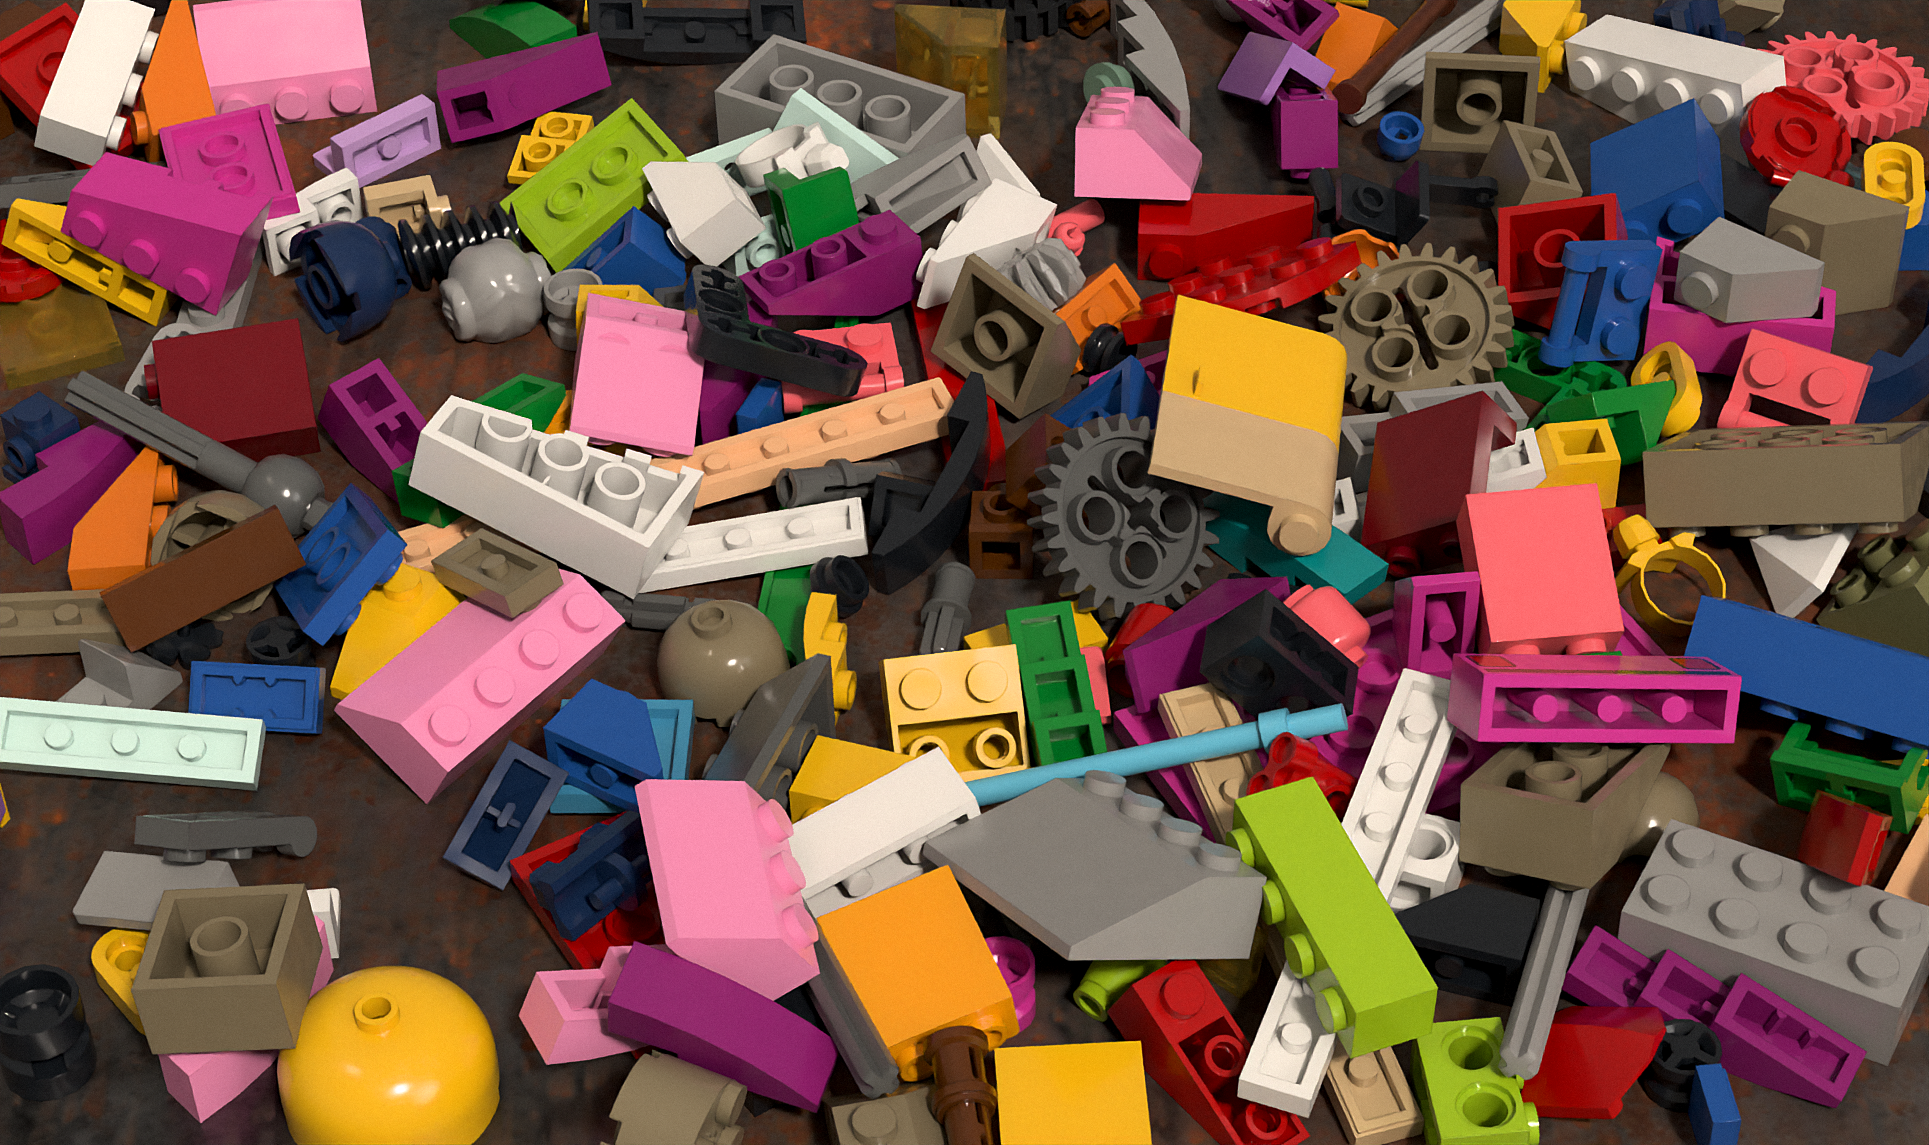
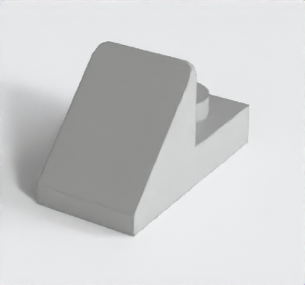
[56,639,183,710]

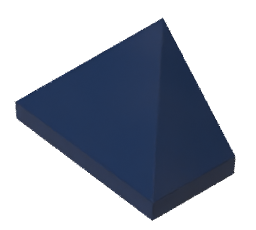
[442,740,569,892]

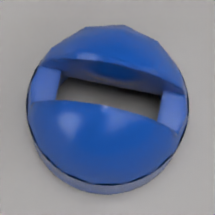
[1377,111,1424,161]

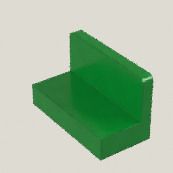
[763,166,860,256]

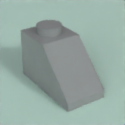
[1674,217,1825,323]

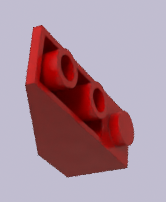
[1107,959,1310,1145]

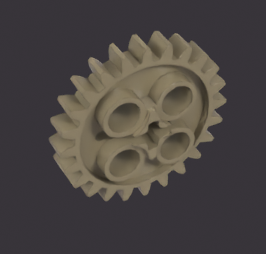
[1318,243,1514,413]

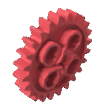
[1757,31,1929,145]

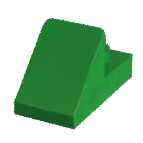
[1546,380,1676,467]

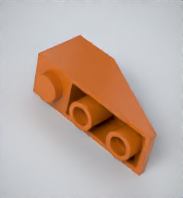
[68,446,179,590]

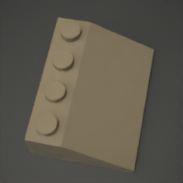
[1643,421,1929,538]

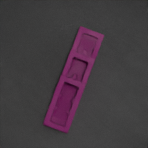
[1562,925,1867,1109]

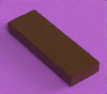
[99,505,307,653]

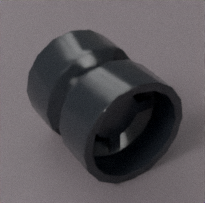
[0,964,97,1102]

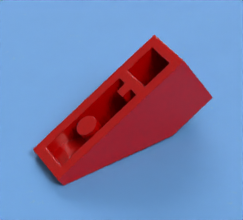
[1138,193,1314,281]

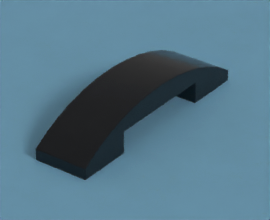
[587,0,807,65]
[871,371,991,595]

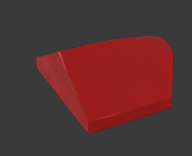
[1521,1006,1667,1119]

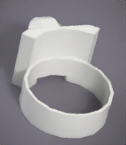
[735,122,849,188]

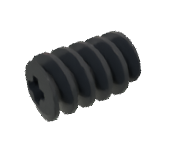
[397,200,523,289]

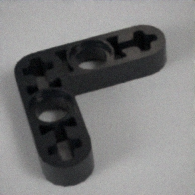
[683,265,868,397]

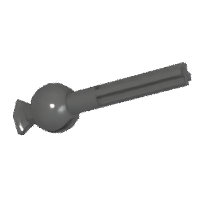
[64,370,334,538]

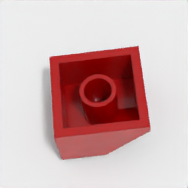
[1498,193,1628,335]

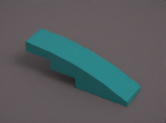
[1203,491,1389,605]

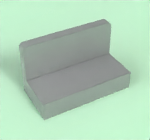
[73,851,239,931]

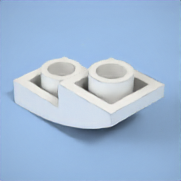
[262,168,364,276]

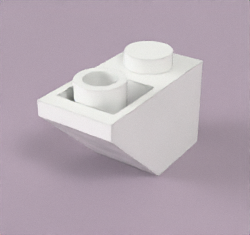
[642,161,766,266]

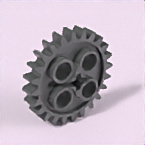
[1027,413,1220,623]

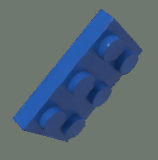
[274,483,407,646]

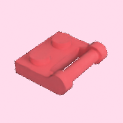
[778,322,904,414]
[1717,329,1873,428]

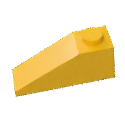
[1,198,180,327]

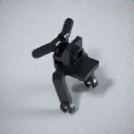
[1308,160,1498,300]

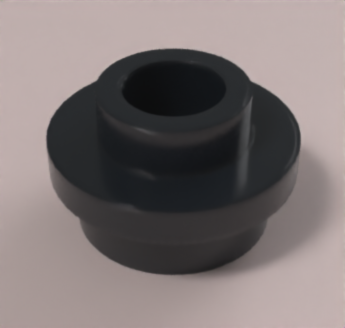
[810,555,869,618]

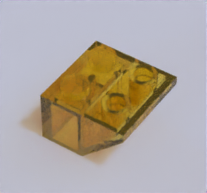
[894,4,1008,139]

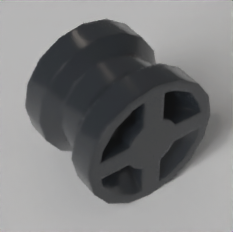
[246,616,317,667]
[1643,1019,1722,1113]

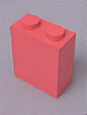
[1456,483,1624,655]

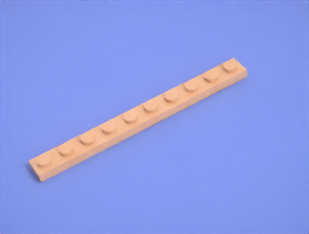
[398,377,954,574]

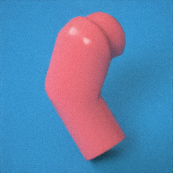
[1047,198,1105,257]

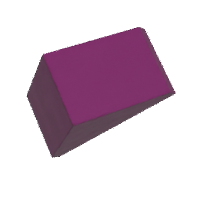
[1226,0,1340,51]

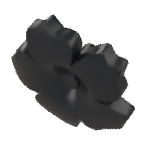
[146,617,224,670]

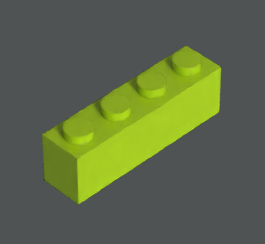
[1225,776,1438,1059]

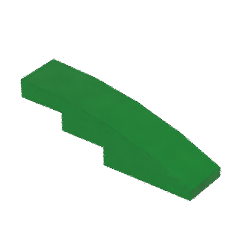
[1004,600,1107,767]

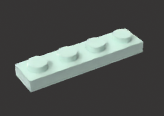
[0,697,266,791]

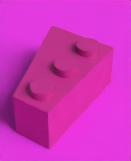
[60,152,274,316]
[1643,236,1836,377]

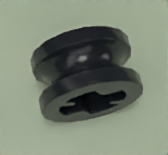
[1082,323,1138,375]

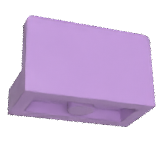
[313,94,441,188]

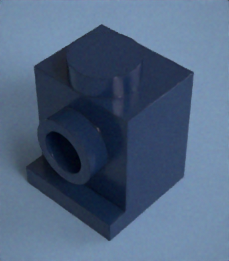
[0,391,81,484]

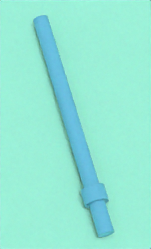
[965,703,1348,807]

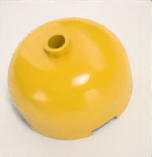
[277,966,500,1145]

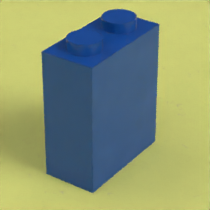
[1590,98,1725,244]

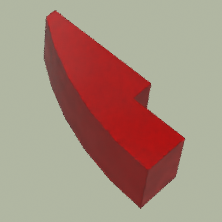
[1795,790,1893,887]

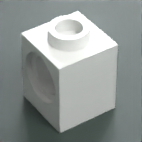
[1390,813,1466,914]

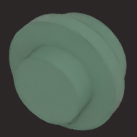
[1083,62,1134,103]

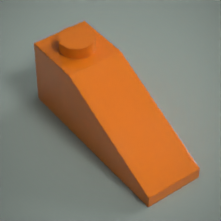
[130,0,216,162]

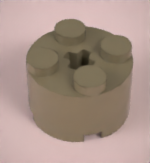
[600,1050,747,1145]

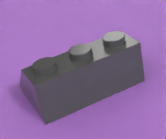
[702,653,836,821]

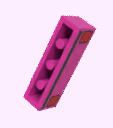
[1447,653,1742,743]

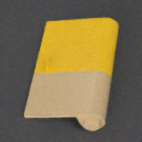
[1148,295,1348,556]

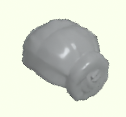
[439,238,551,343]

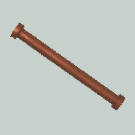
[1332,0,1458,114]

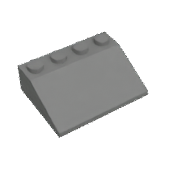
[923,770,1267,960]

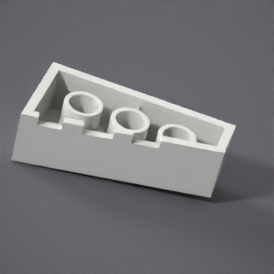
[1564,14,1786,177]
[408,395,704,599]

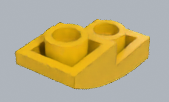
[507,111,595,184]
[803,592,857,726]

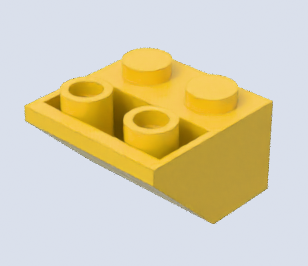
[878,644,1031,782]

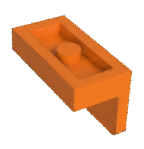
[1052,263,1141,375]

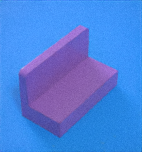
[1218,32,1336,106]

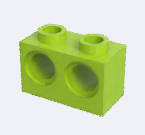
[1409,1017,1540,1145]

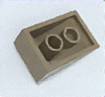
[1459,742,1671,891]

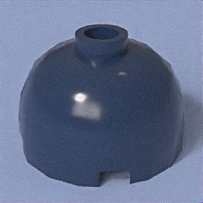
[289,220,400,342]

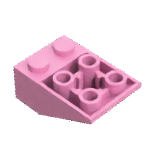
[569,293,705,457]

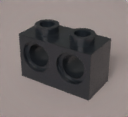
[1199,589,1359,740]

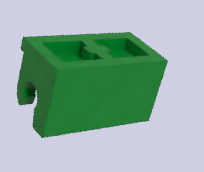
[1770,722,1929,834]

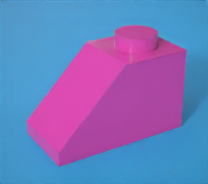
[1392,571,1481,680]

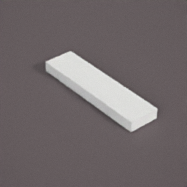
[639,497,868,593]

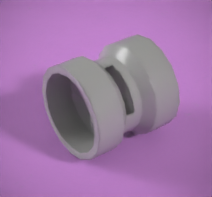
[544,269,603,351]

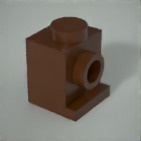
[969,483,1036,579]

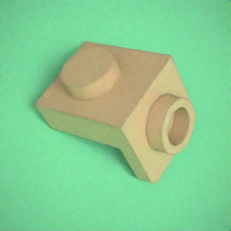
[363,175,451,239]

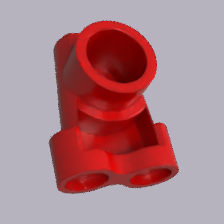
[1246,732,1359,823]

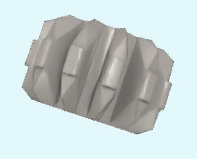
[997,238,1086,311]

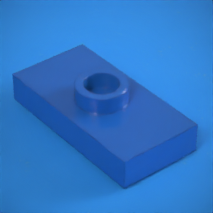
[188,661,326,734]

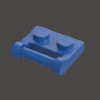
[1538,240,1663,367]

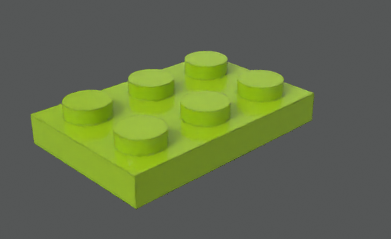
[499,98,689,273]

